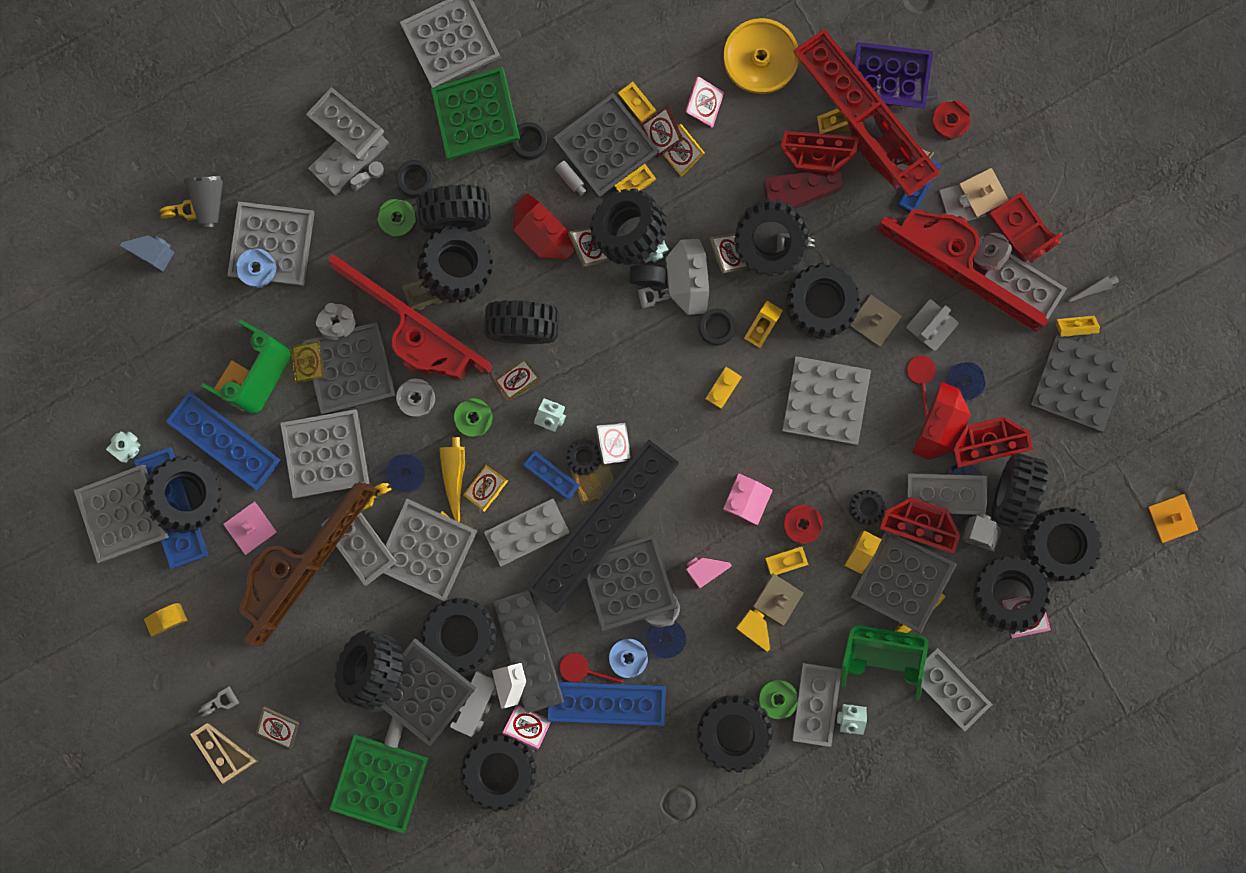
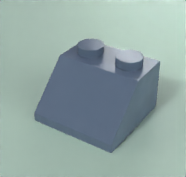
[120,235,175,271]

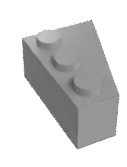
[959,514,1002,552]
[450,671,497,737]

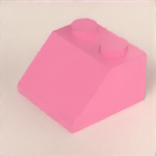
[722,474,773,525]
[685,557,732,589]

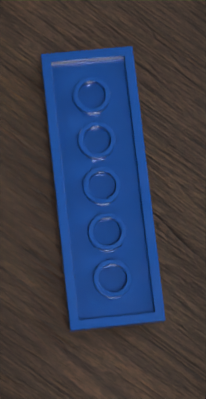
[166,391,281,491]
[134,447,209,569]
[548,682,666,726]

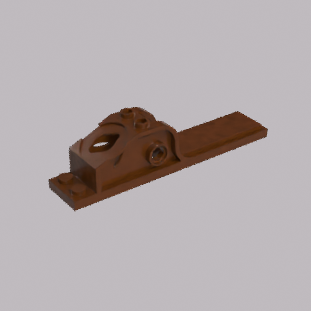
[239,481,377,646]

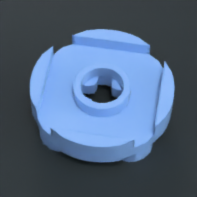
[237,249,277,288]
[609,639,648,678]

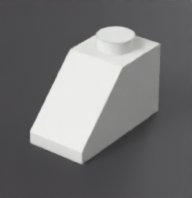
[492,663,526,709]

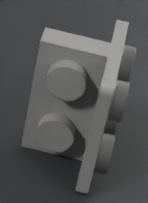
[906,299,959,351]

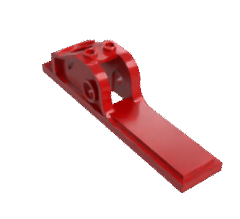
[794,29,940,197]
[875,209,1049,332]
[328,254,493,380]

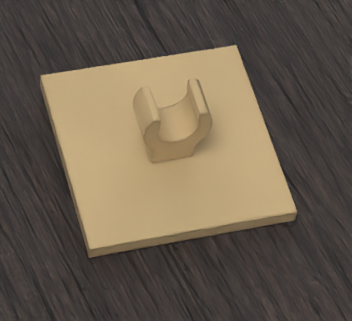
[959,168,1009,218]

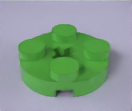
[378,199,417,238]
[454,398,493,437]
[759,680,798,719]

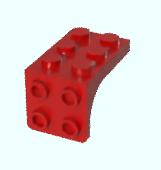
[989,192,1063,263]

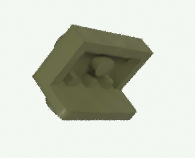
[402,279,445,311]

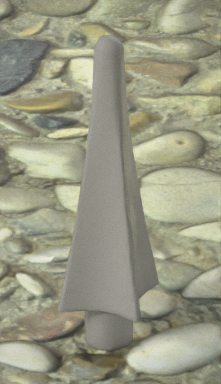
[1068,275,1119,302]

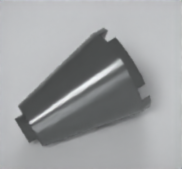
[184,176,223,228]

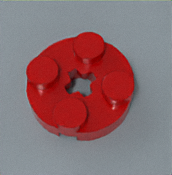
[931,101,970,140]
[784,505,823,544]

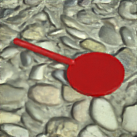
[907,356,936,419]
[560,653,623,683]

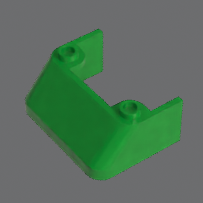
[201,320,292,415]
[841,625,928,701]

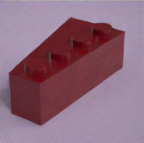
[763,168,843,209]

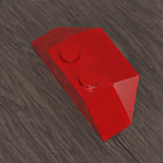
[781,131,860,173]
[513,193,576,260]
[912,382,971,460]
[953,417,1033,468]
[880,497,961,554]

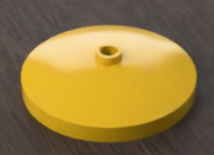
[723,18,799,94]

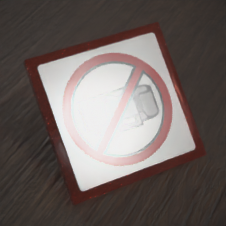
[641,106,683,158]

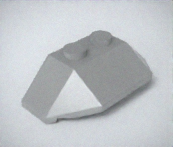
[665,239,709,315]

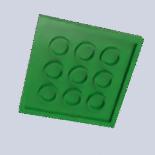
[431,67,520,161]
[330,734,429,834]

